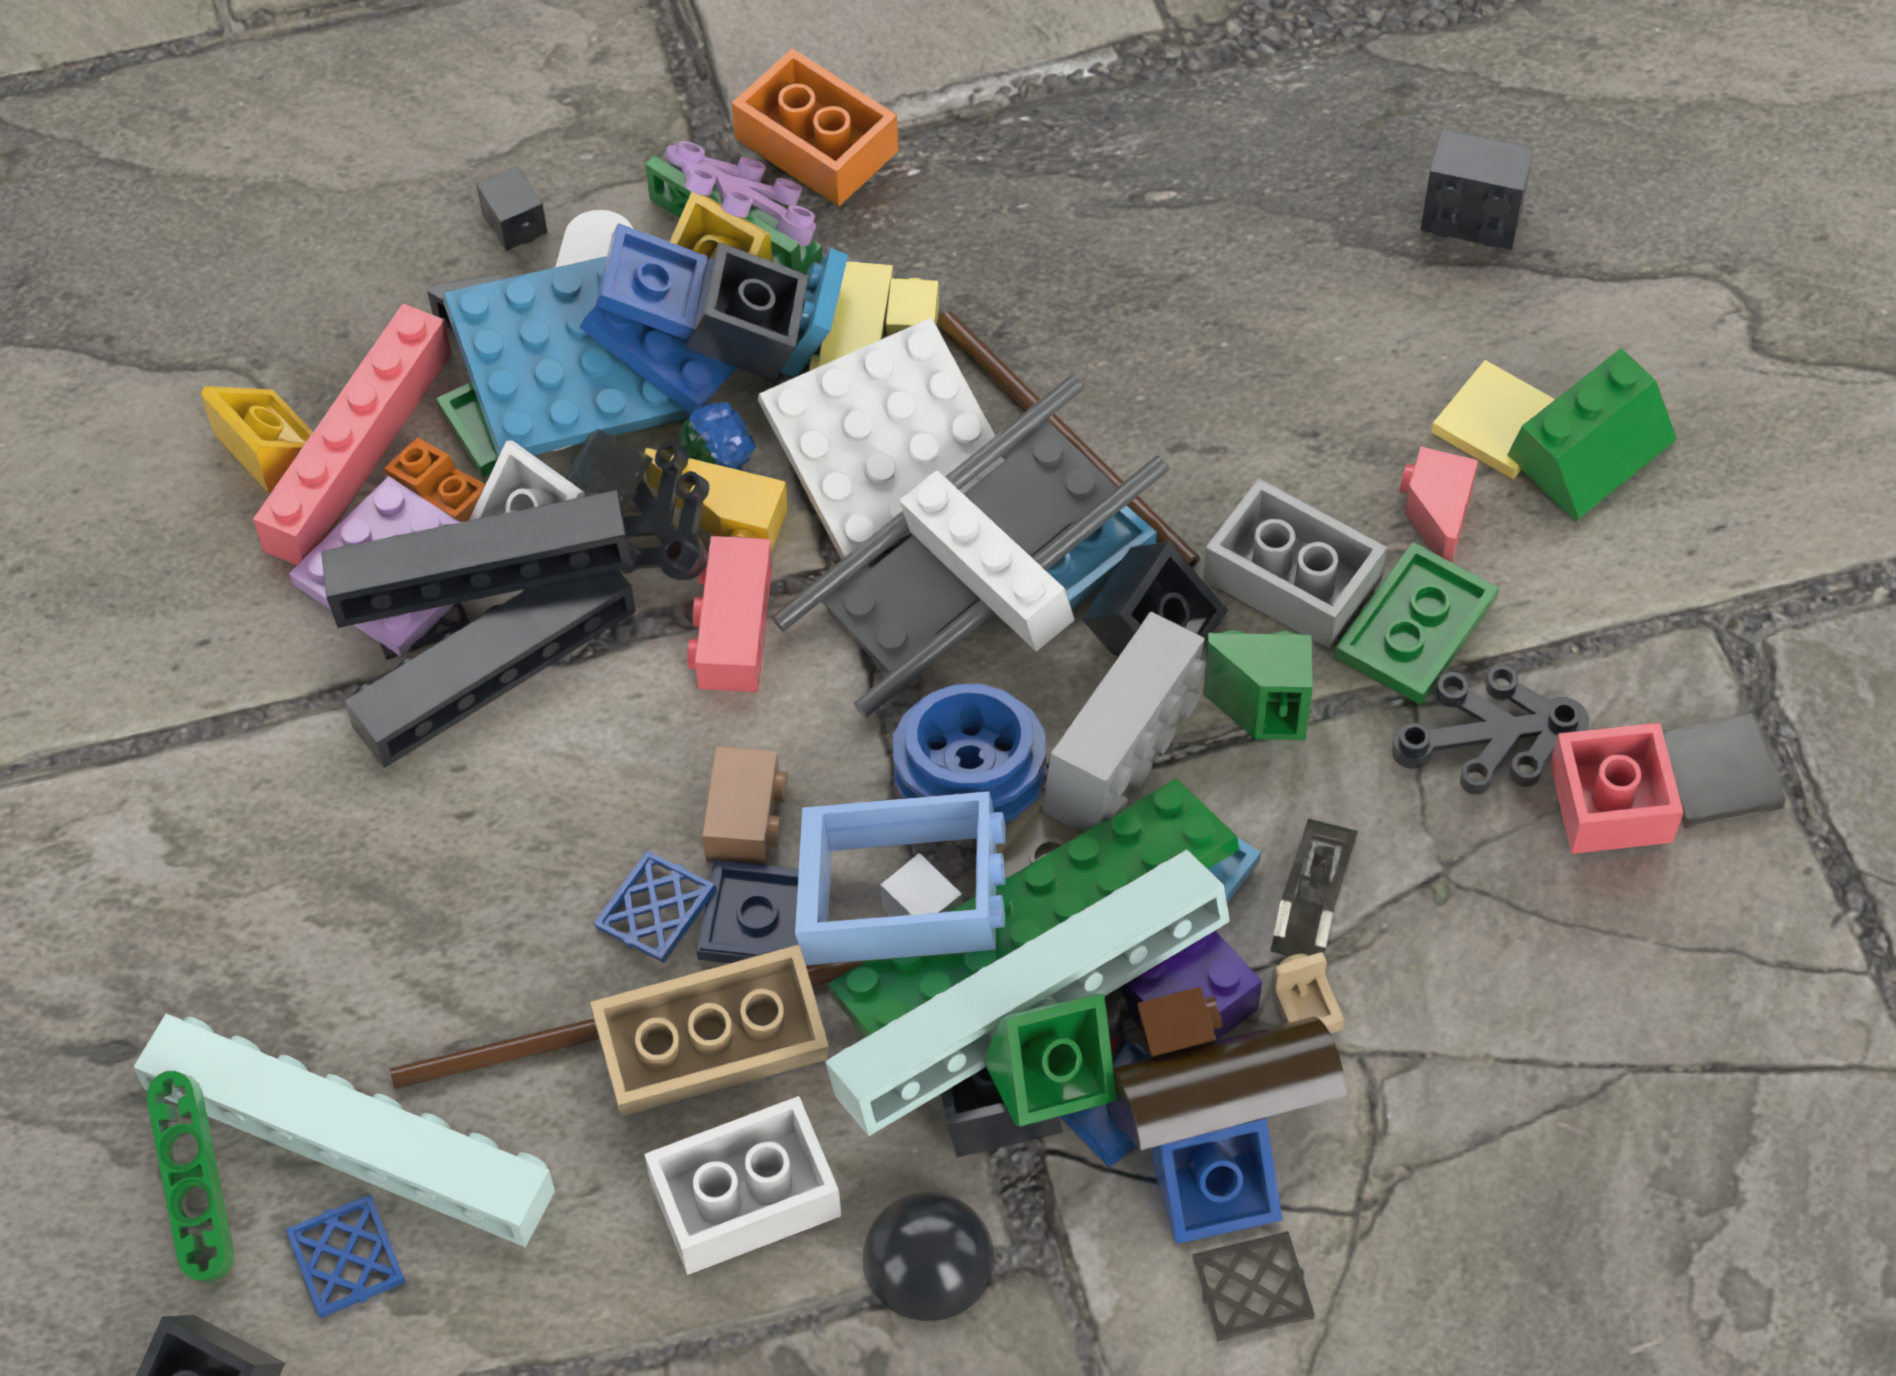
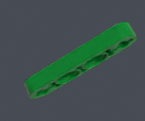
[147,1071,234,1282]

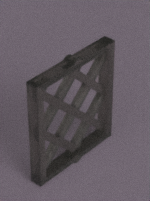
[1192,1231,1315,1342]

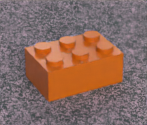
[731,48,899,207]

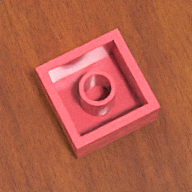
[1550,723,1683,854]

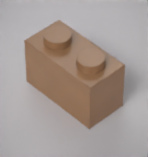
[702,746,788,865]

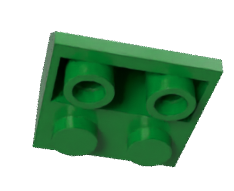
[1203,630,1313,740]

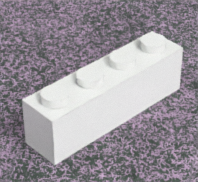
[899,470,1074,652]

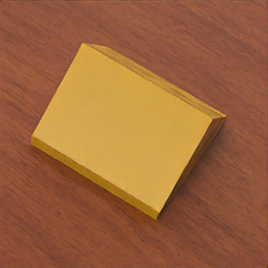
[670,192,773,264]
[200,386,313,493]

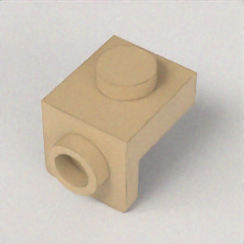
[1270,952,1345,1034]

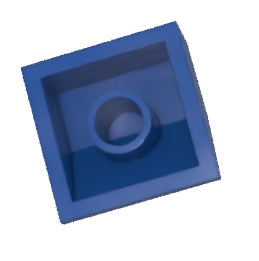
[1151,1118,1283,1244]

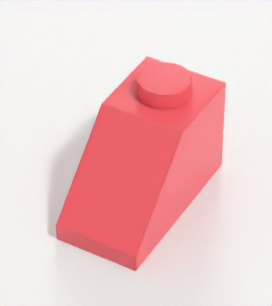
[1400,447,1478,562]

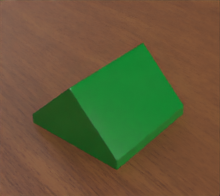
[983,993,1117,1126]

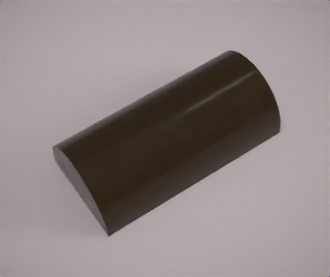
[1106,1016,1348,1150]

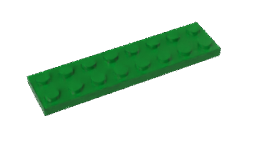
[828,778,1239,1037]

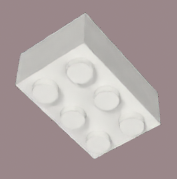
[644,1096,841,1275]

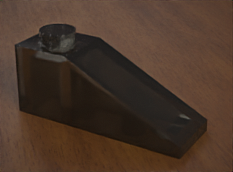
[1270,819,1358,957]

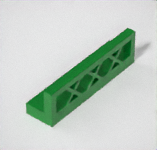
[645,156,823,274]

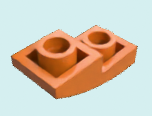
[384,437,486,522]

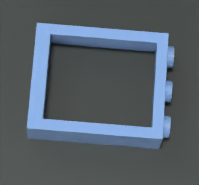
[795,791,1006,965]

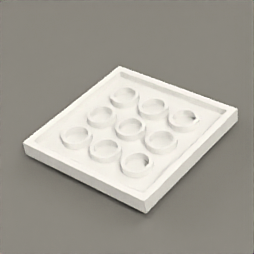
[758,317,1005,560]

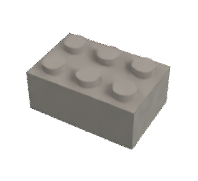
[1203,478,1387,650]

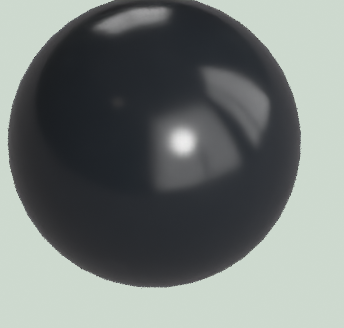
[863,1192,995,1321]

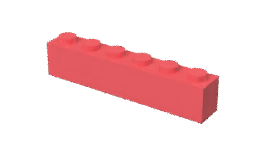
[253,304,452,565]

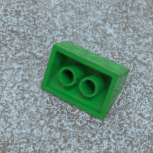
[1507,348,1677,522]

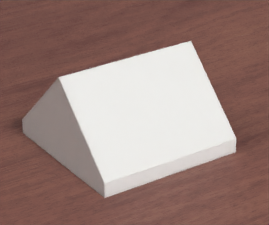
[469,440,585,521]

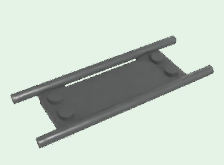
[771,374,1169,718]

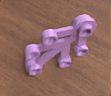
[665,141,816,246]

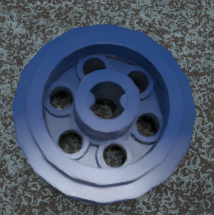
[893,683,1046,823]

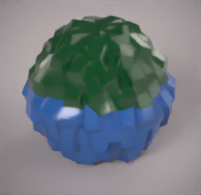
[679,402,756,471]

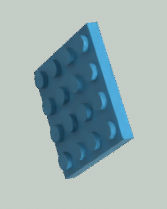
[443,256,686,458]

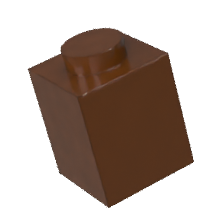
[1137,986,1223,1058]

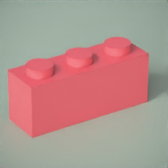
[687,536,773,692]

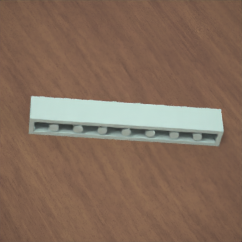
[825,850,1230,1136]
[133,1014,555,1248]

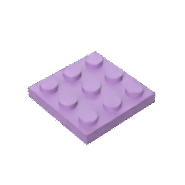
[289,476,460,658]

